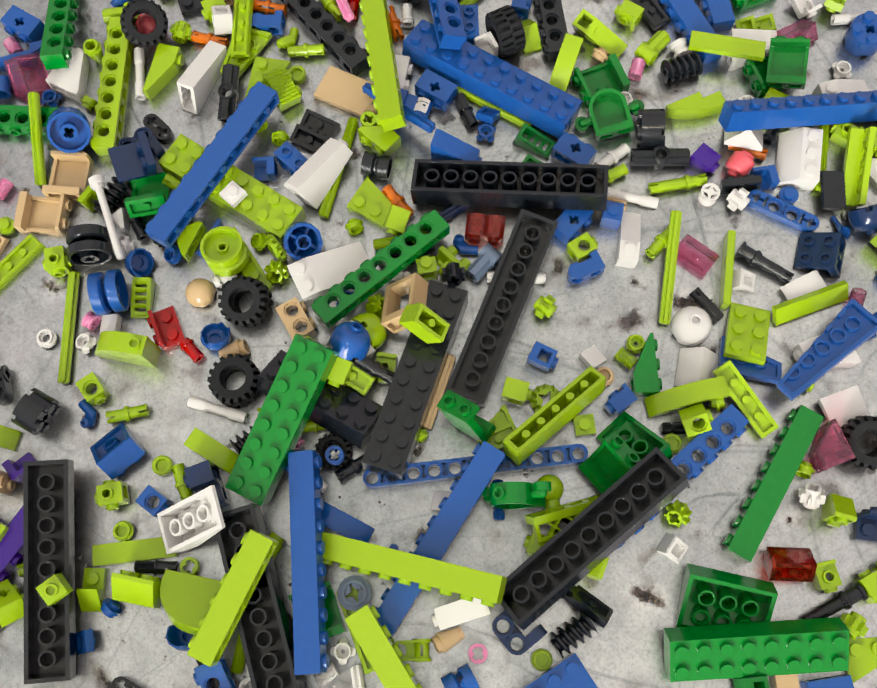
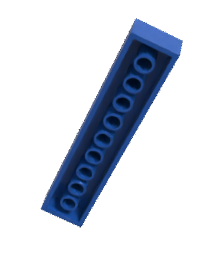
[402,19,582,139]

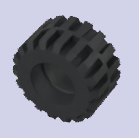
[120,0,168,49]
[485,5,526,58]
[218,276,273,327]
[207,354,260,408]
[838,415,877,469]

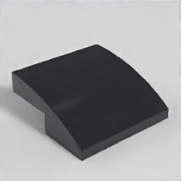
[289,109,341,153]

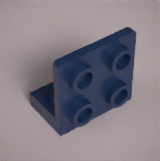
[108,131,157,183]
[794,232,846,278]
[853,507,877,543]

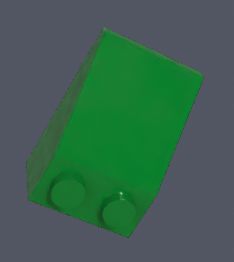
[596,411,673,460]

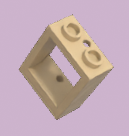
[381,272,429,334]

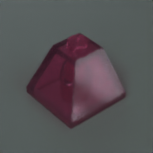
[808,419,856,473]

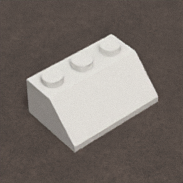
[775,127,823,191]

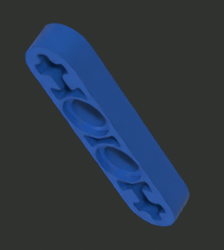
[747,189,820,232]

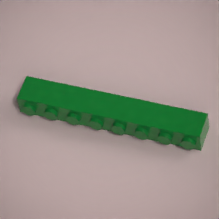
[722,405,824,564]

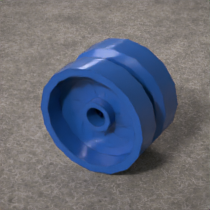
[46,107,91,153]
[87,269,129,316]

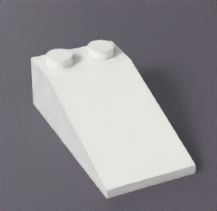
[287,241,369,307]
[157,485,225,554]

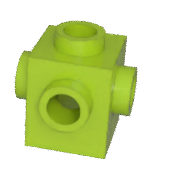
[42,245,74,278]
[94,480,130,511]

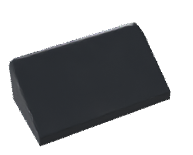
[820,171,846,212]

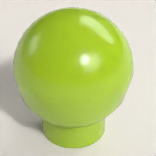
[537,474,564,509]

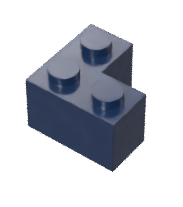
[183,460,230,508]

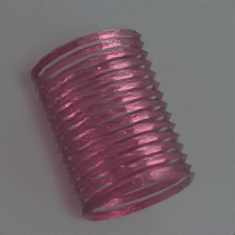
[848,288,867,306]

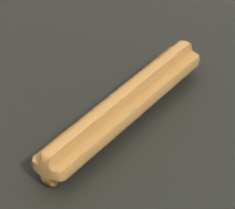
[422,354,456,430]

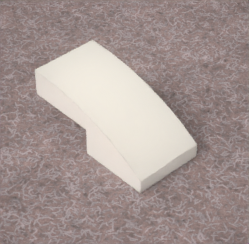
[780,270,827,301]

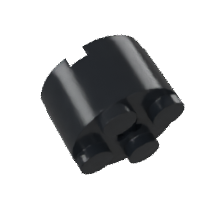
[636,109,666,148]
[11,388,62,435]

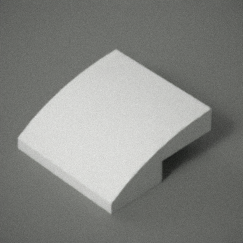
[818,385,869,440]

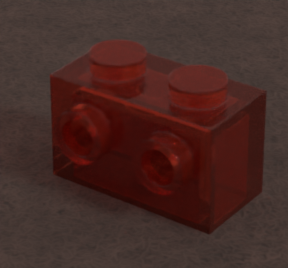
[763,547,817,582]

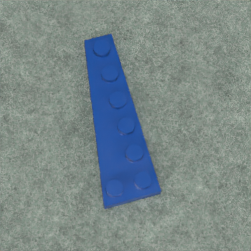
[776,298,877,401]

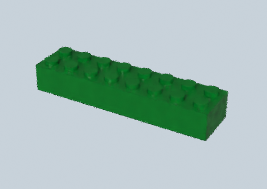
[225,334,339,506]
[664,617,850,682]

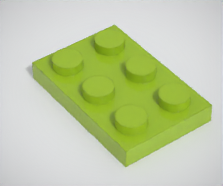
[723,302,771,366]

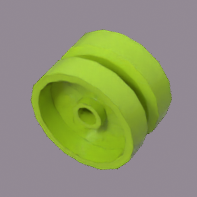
[200,226,249,277]

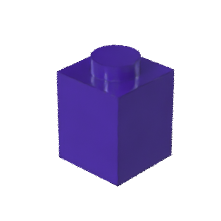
[689,143,722,176]

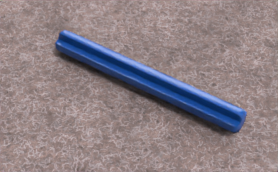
[362,83,436,133]

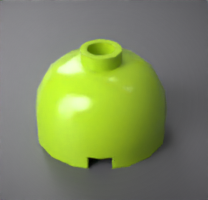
[350,312,387,350]

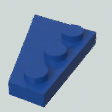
[718,335,782,384]

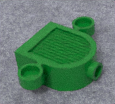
[575,86,645,142]
[481,481,552,510]

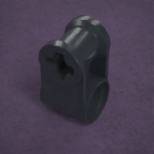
[0,365,14,406]

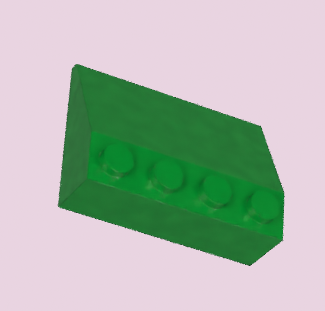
[675,563,778,628]

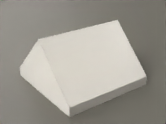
[724,129,763,152]
[674,347,719,387]

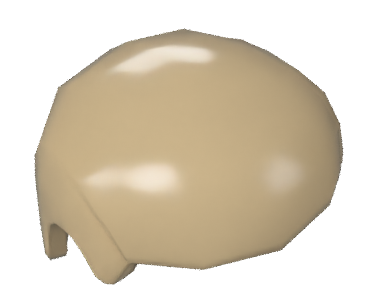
[185,278,217,308]

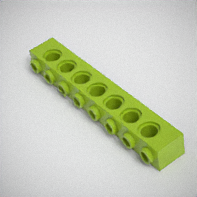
[90,17,137,156]

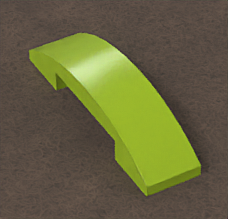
[644,376,730,418]

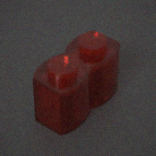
[465,213,506,246]

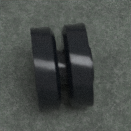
[66,224,112,266]

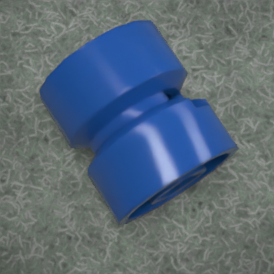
[441,663,480,688]

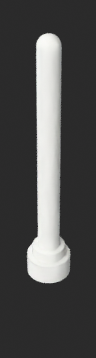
[88,175,124,260]

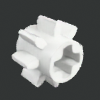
[726,187,751,212]
[111,236,138,259]
[798,483,827,509]

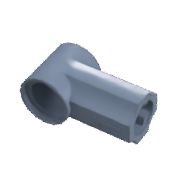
[466,243,502,282]

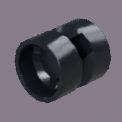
[360,151,393,180]

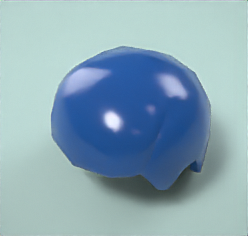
[124,248,154,277]
[200,322,231,351]
[166,625,193,651]

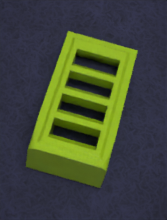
[131,277,156,319]

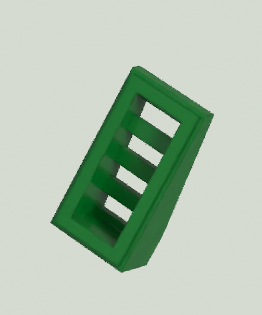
[513,123,556,159]

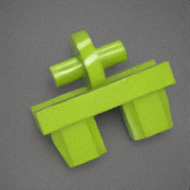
[435,245,471,276]

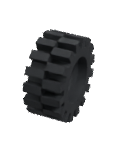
[314,432,353,471]

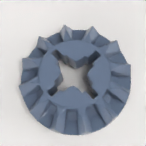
[337,575,372,611]

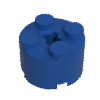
[844,11,877,57]

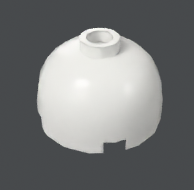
[670,306,712,347]

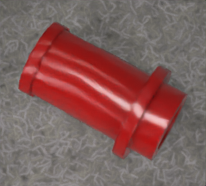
[347,0,360,21]
[180,338,204,363]

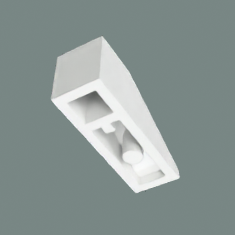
[811,79,869,95]
[615,212,641,269]

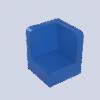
[252,156,278,183]
[749,164,780,192]

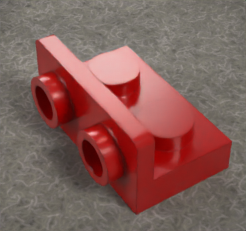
[147,306,185,351]

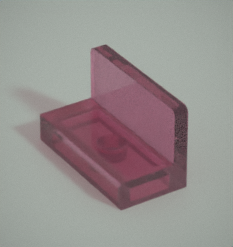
[777,19,818,43]
[677,234,719,277]

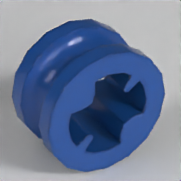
[325,446,345,466]

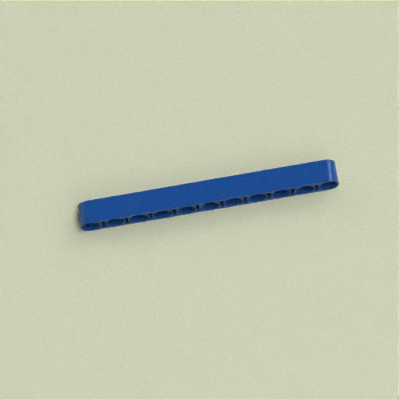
[363,444,588,490]

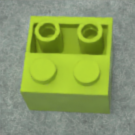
[111,569,161,609]

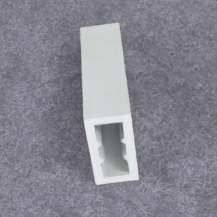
[177,40,227,115]
[283,137,353,209]

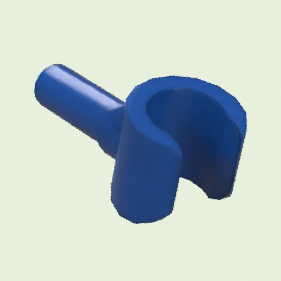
[831,215,851,239]

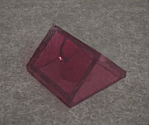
[4,53,52,98]

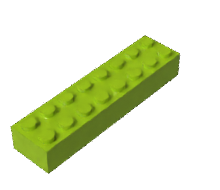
[158,133,306,246]

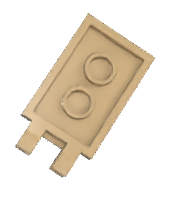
[313,65,378,117]

